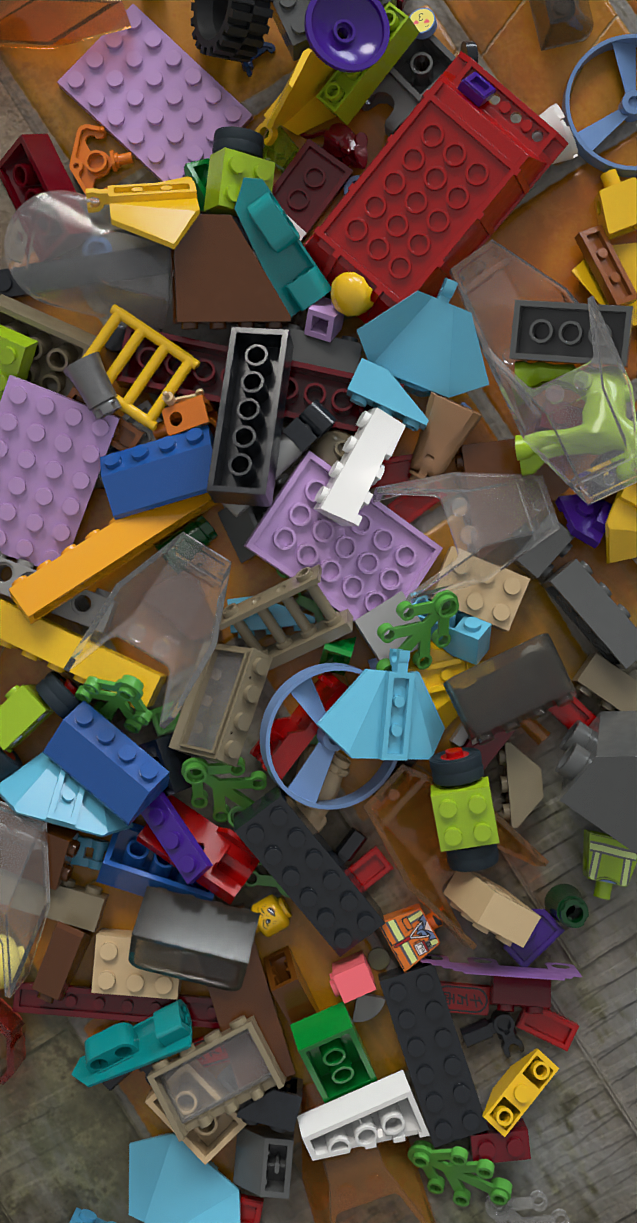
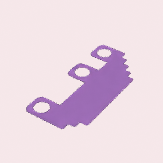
[420,954,582,980]

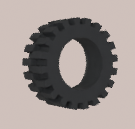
[191,0,274,63]

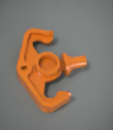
[69,124,134,204]

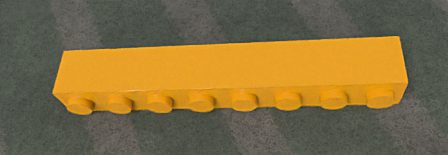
[9,493,218,625]

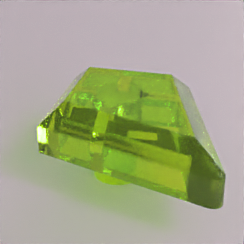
[262,126,299,173]

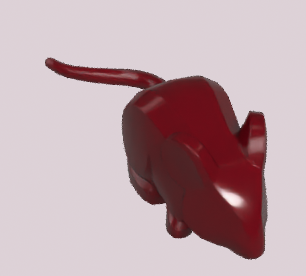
[300,123,368,169]

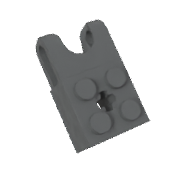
[361,35,456,137]

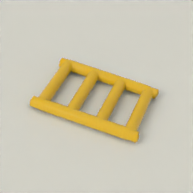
[82,304,201,431]

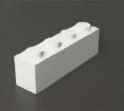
[314,407,406,526]
[297,1070,430,1161]

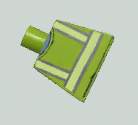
[583,829,637,900]

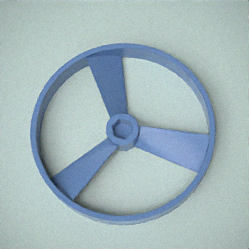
[562,34,637,178]
[260,663,398,810]

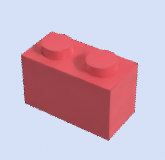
[329,950,376,1004]

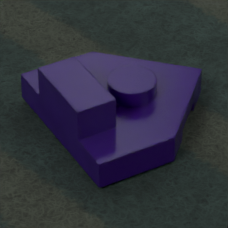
[555,493,612,548]
[504,909,565,967]

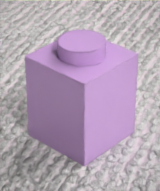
[304,297,344,342]

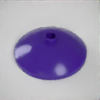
[304,0,390,73]

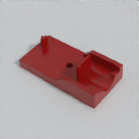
[250,672,349,780]
[137,795,260,905]

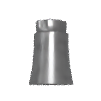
[63,352,122,420]

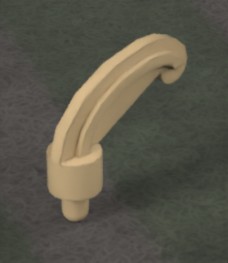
[162,389,204,406]

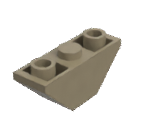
[497,741,544,828]

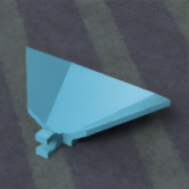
[356,278,489,398]
[316,648,445,760]
[0,752,133,837]
[129,1133,241,1223]

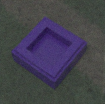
[457,72,496,107]

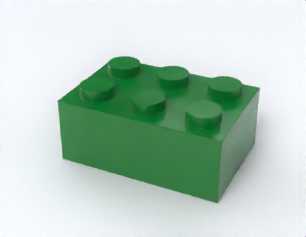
[290,1002,378,1104]

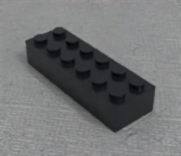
[207,327,294,507]
[233,785,386,957]
[378,956,489,1148]

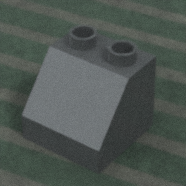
[555,711,637,854]

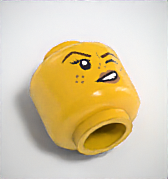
[248,894,292,937]

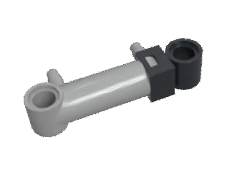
[224,399,337,518]

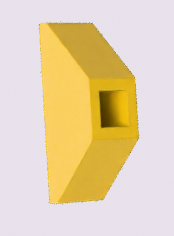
[482,1048,559,1137]

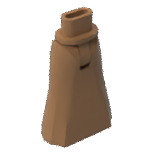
[407,392,482,494]

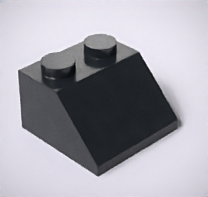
[138,733,192,796]

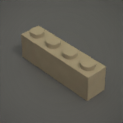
[572,653,637,711]
[0,868,109,932]

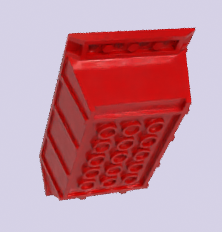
[303,51,569,324]

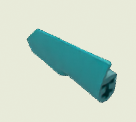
[234,177,331,317]
[71,999,192,1088]

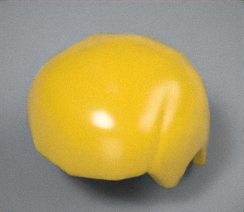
[331,272,374,316]

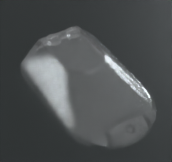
[4,190,172,332]

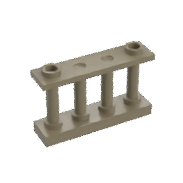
[218,564,353,670]

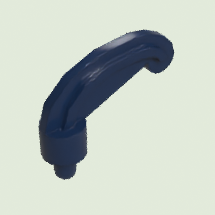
[241,42,276,77]

